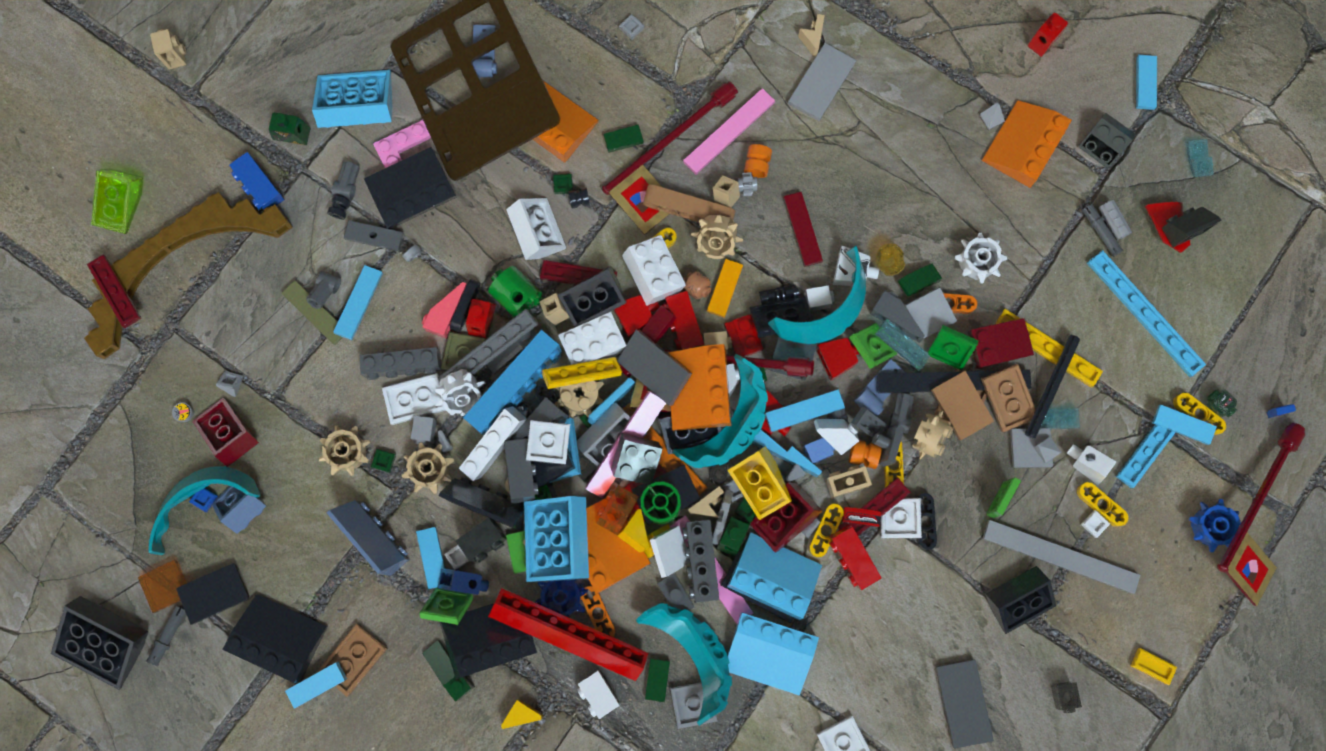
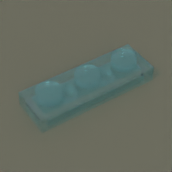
[875,319,930,371]

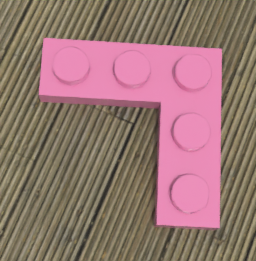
[373,120,431,168]

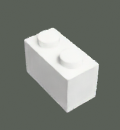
[577,670,620,719]

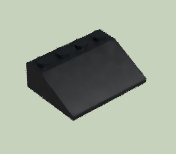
[364,147,457,229]
[439,477,525,531]
[222,594,328,683]
[51,596,149,690]
[440,604,537,679]

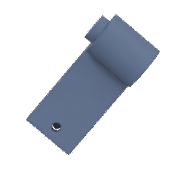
[473,25,497,78]
[854,359,906,416]

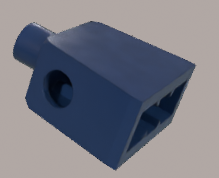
[438,568,489,595]

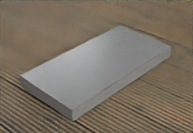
[788,43,856,121]

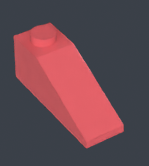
[422,282,467,339]

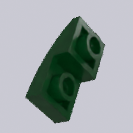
[898,263,942,297]

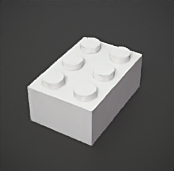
[622,235,686,306]
[558,312,626,365]

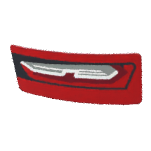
[842,507,881,527]

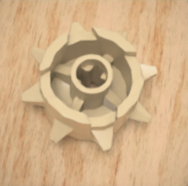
[691,215,743,259]
[555,381,604,418]
[912,410,954,460]
[318,425,370,476]
[402,442,454,494]

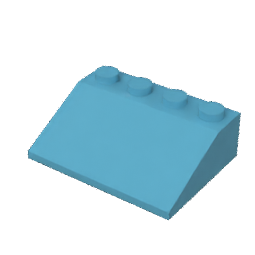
[312,70,393,128]
[524,496,589,582]
[727,532,822,620]
[727,613,819,695]

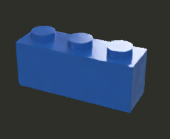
[229,152,285,210]

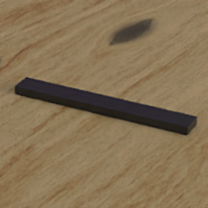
[877,369,1032,394]

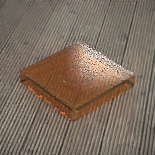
[138,560,187,613]

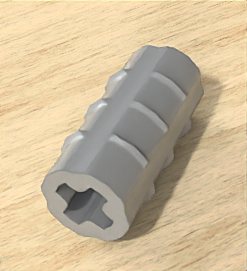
[1098,200,1132,241]

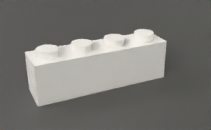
[459,406,527,481]

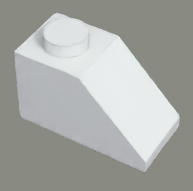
[814,419,859,455]

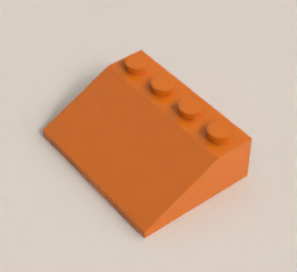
[532,81,599,163]
[982,100,1072,188]
[668,344,732,431]
[586,495,651,594]

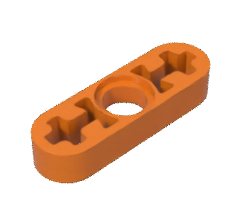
[943,293,977,314]
[581,586,615,637]

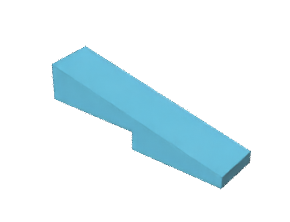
[752,430,822,477]

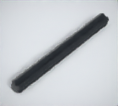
[1025,335,1080,439]

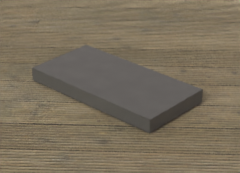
[617,329,692,406]
[935,659,994,749]

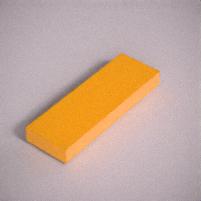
[707,259,743,318]

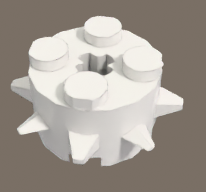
[955,233,1007,283]
[435,369,485,416]

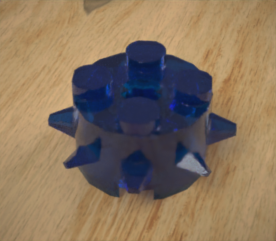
[534,579,588,618]

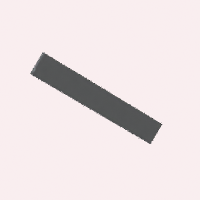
[438,308,539,380]

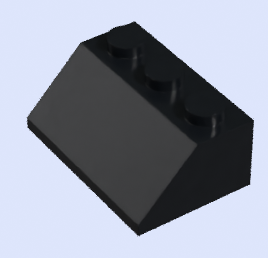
[558,266,627,327]
[656,411,722,455]
[986,566,1056,634]

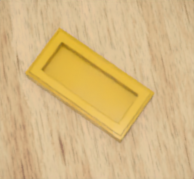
[1130,648,1177,685]

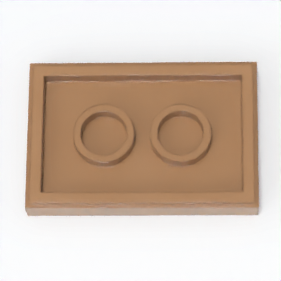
[981,364,1036,432]
[931,371,994,440]
[317,624,388,697]

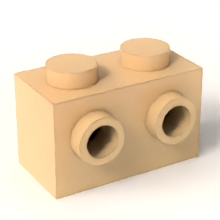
[150,29,187,70]
[825,465,872,499]

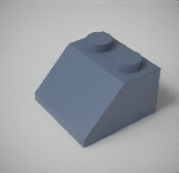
[212,486,266,534]

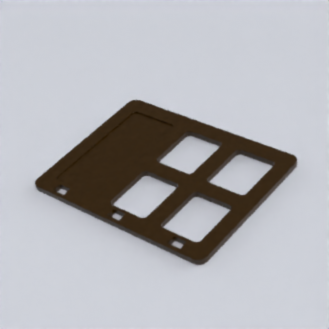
[390,0,561,181]

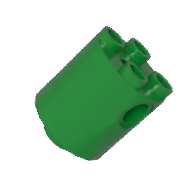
[488,266,544,318]
[641,482,681,524]

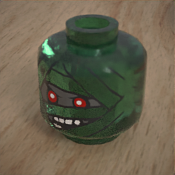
[1206,389,1237,417]

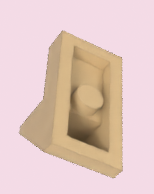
[798,14,825,57]
[688,486,724,518]

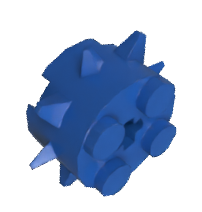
[1189,499,1241,552]

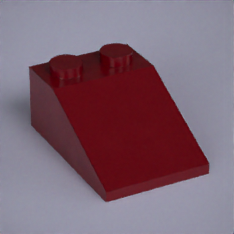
[968,318,1034,369]
[192,397,259,467]
[750,482,823,553]

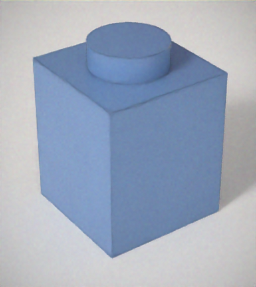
[803,438,835,464]

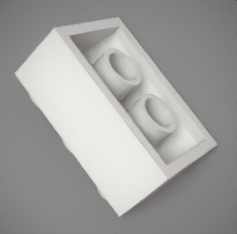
[506,198,566,260]

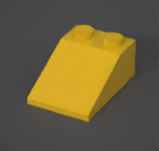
[728,446,792,520]

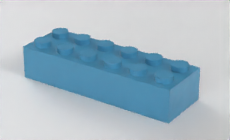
[463,330,562,436]

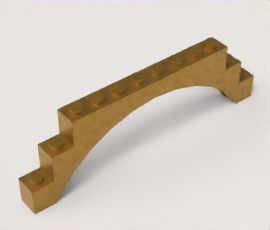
[84,192,293,360]

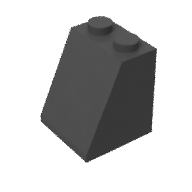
[768,336,817,381]

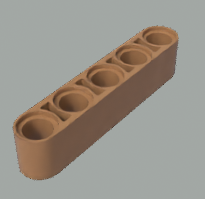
[643,185,736,222]

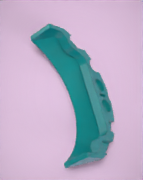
[768,246,866,344]
[672,354,768,468]
[148,466,261,555]
[636,603,732,726]

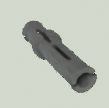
[1082,204,1124,257]
[146,605,186,666]

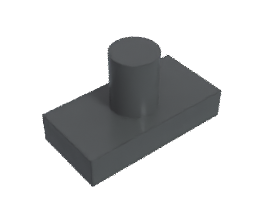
[851,407,889,438]
[872,425,905,467]
[657,573,694,611]

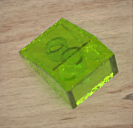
[91,168,144,234]

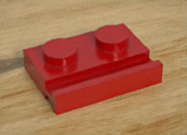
[724,314,763,357]

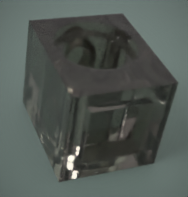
[577,451,597,482]
[1051,681,1082,713]

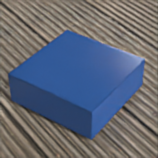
[1267,404,1296,418]
[189,488,218,512]

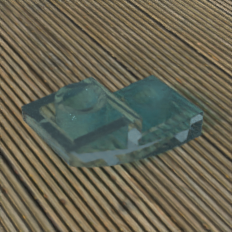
[1186,139,1214,177]
[1040,408,1080,429]

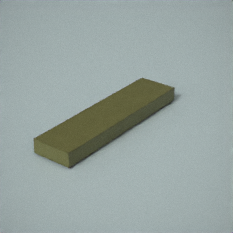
[281,280,343,345]

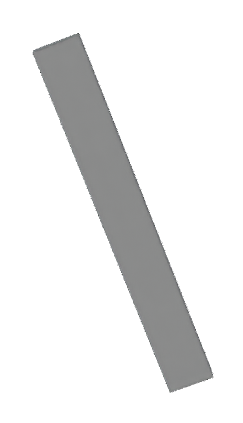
[982,520,1140,594]

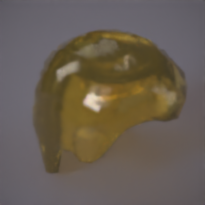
[875,243,905,276]

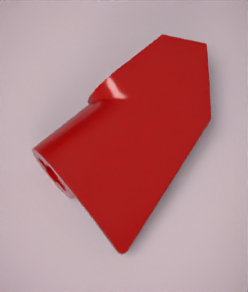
[1145,202,1190,253]

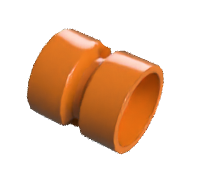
[744,144,772,178]
[849,440,882,469]

